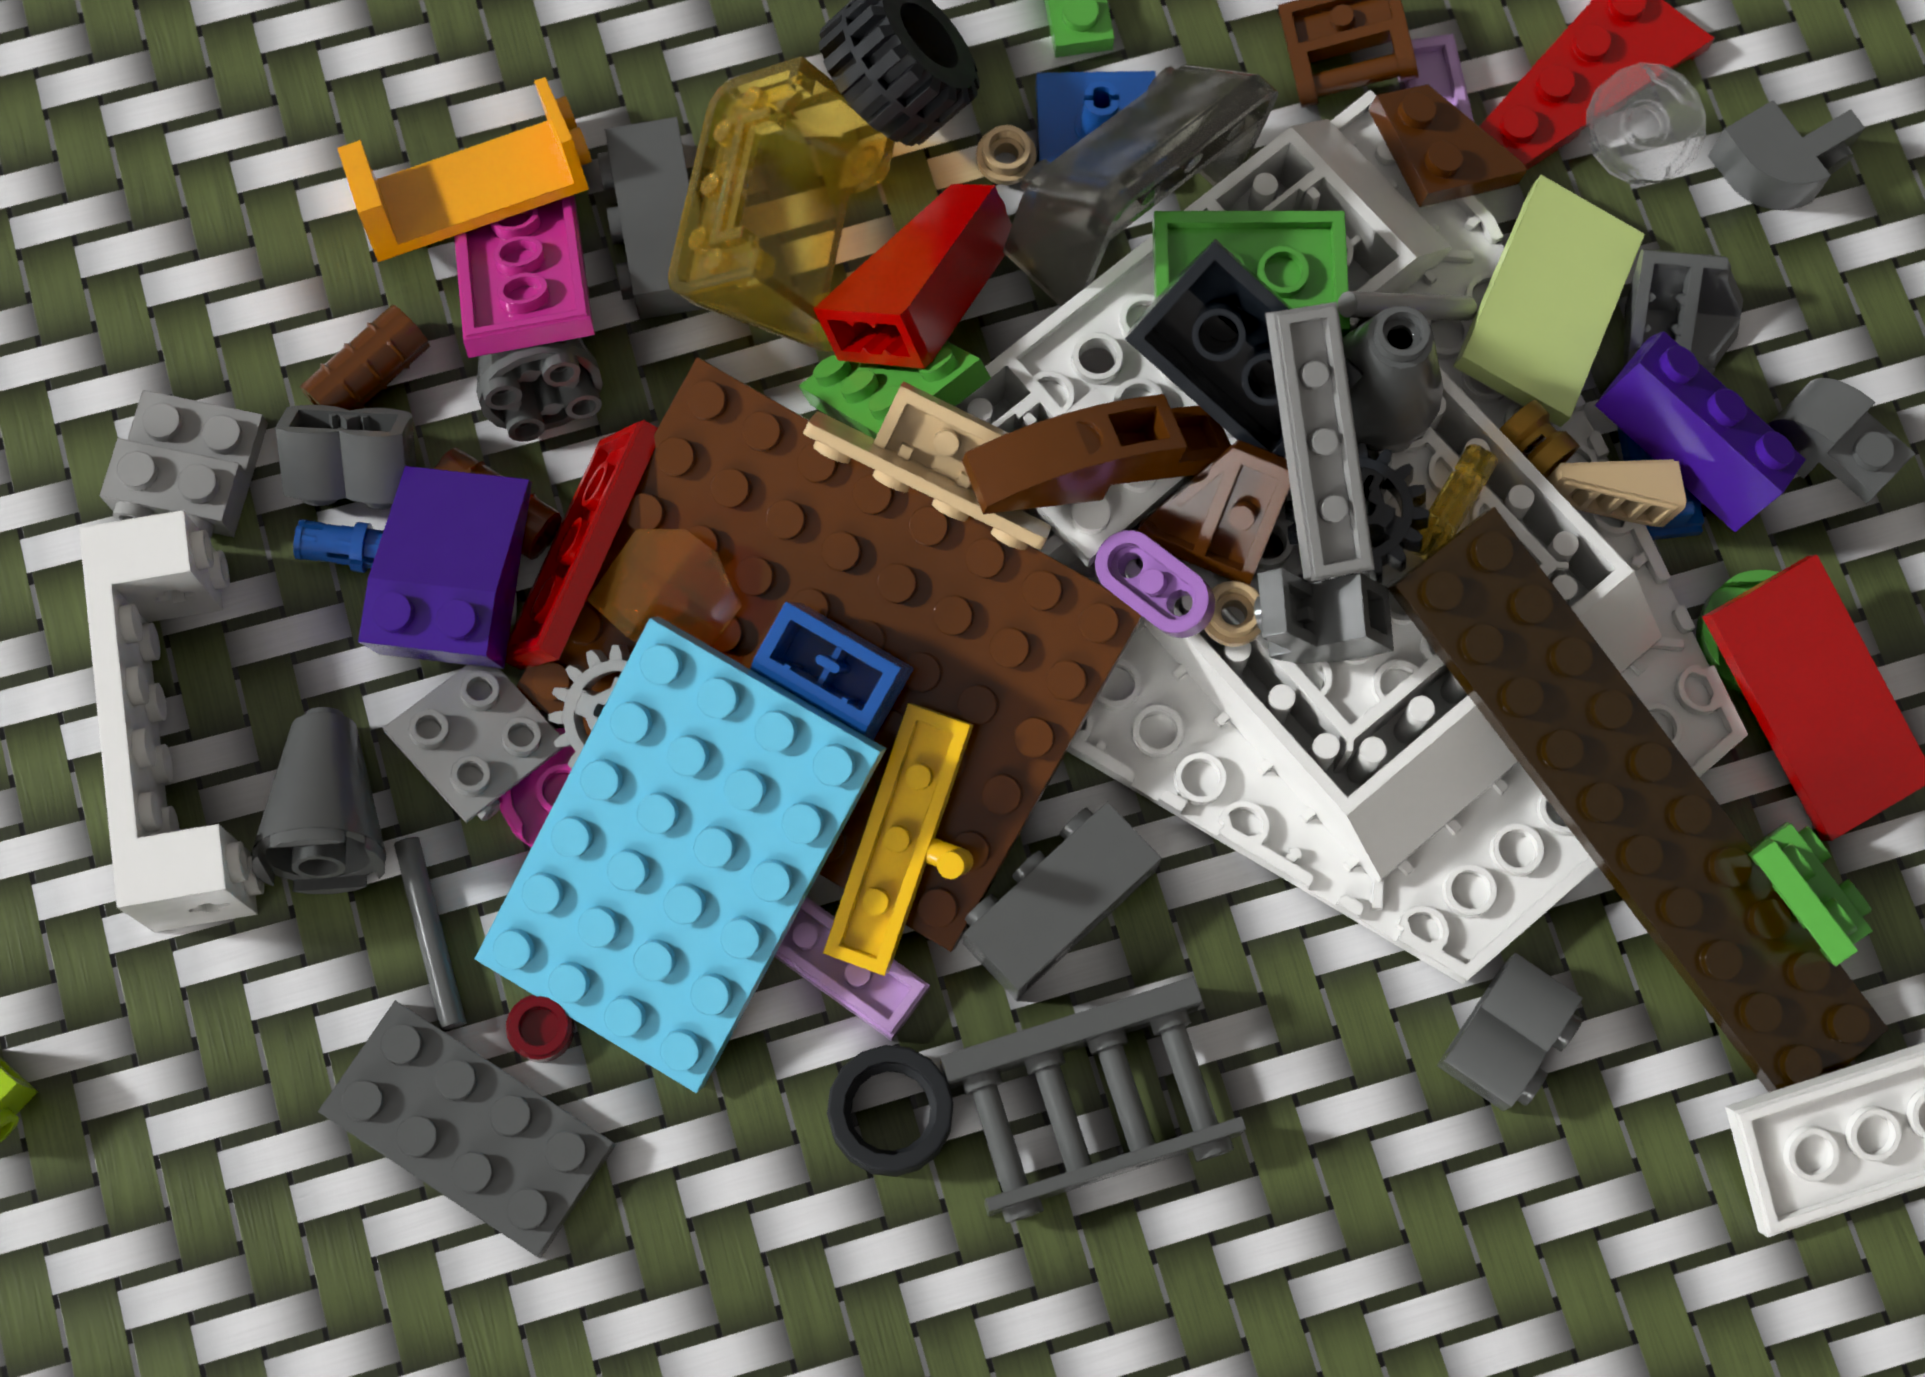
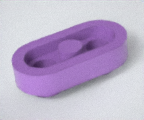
[1095,530,1215,638]

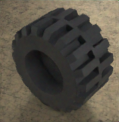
[819,0,980,146]

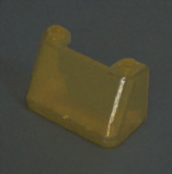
[668,56,895,351]

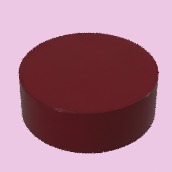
[506,995,575,1062]

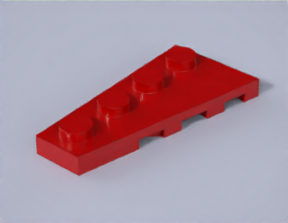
[1479,0,1715,170]

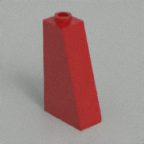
[813,184,1017,369]

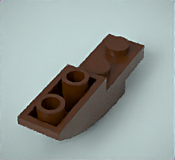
[962,394,1231,514]

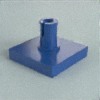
[1035,71,1161,193]

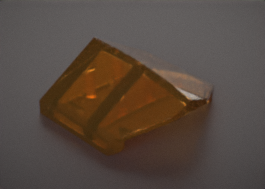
[587,529,742,647]

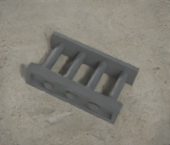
[940,976,1246,1223]

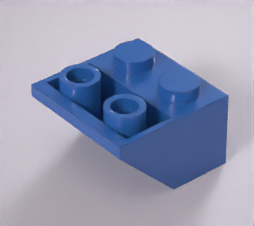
[750,601,914,741]

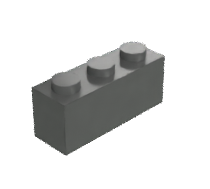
[597,117,712,320]
[963,801,1162,1001]

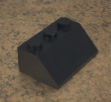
[1125,239,1364,458]

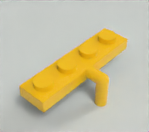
[823,703,974,976]

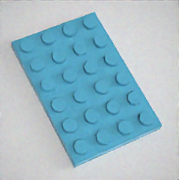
[475,616,886,1093]

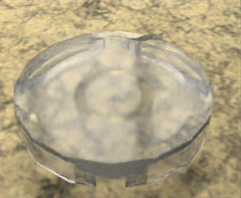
[1586,62,1706,185]

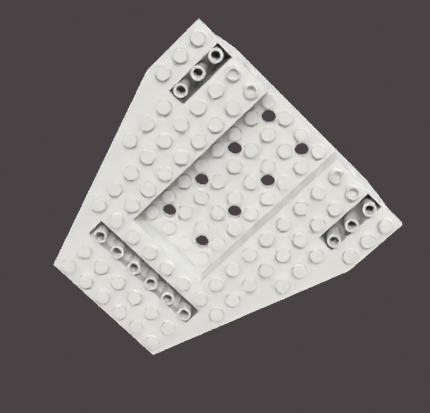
[956,90,1748,984]

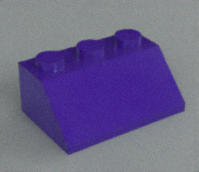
[1595,331,1806,532]

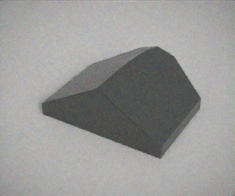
[1623,249,1743,375]

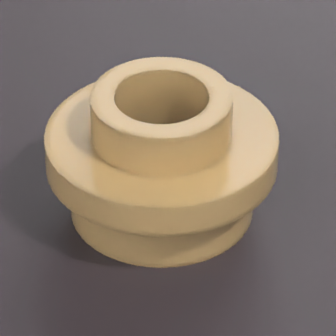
[976,125,1036,185]
[1204,581,1261,647]

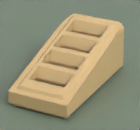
[1546,459,1686,527]

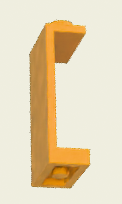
[337,77,592,262]

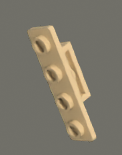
[803,381,1051,550]

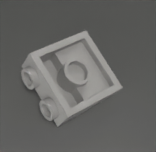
[99,390,268,539]

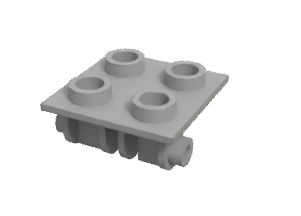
[383,665,564,823]

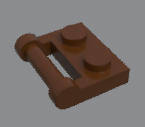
[1278,0,1419,109]

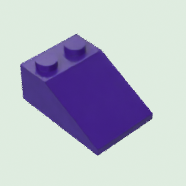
[358,466,532,669]

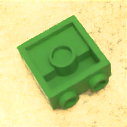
[1748,822,1873,966]

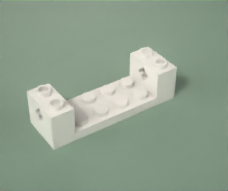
[79,510,265,932]

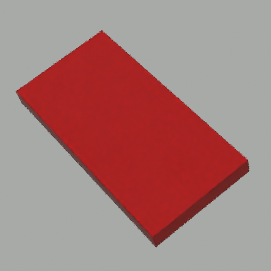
[505,420,658,670]
[1702,554,1925,841]

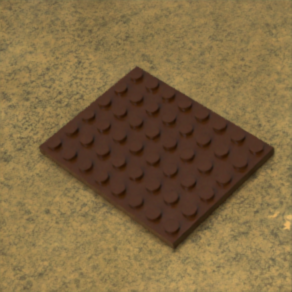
[516,357,1143,952]

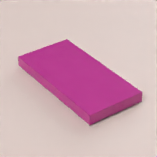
[454,194,595,358]

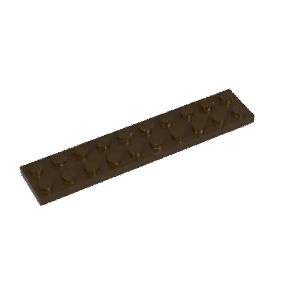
[1387,507,1888,1092]

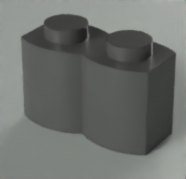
[275,405,417,509]
[1437,953,1583,1111]

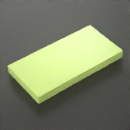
[1453,175,1645,428]

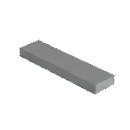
[1265,302,1374,581]

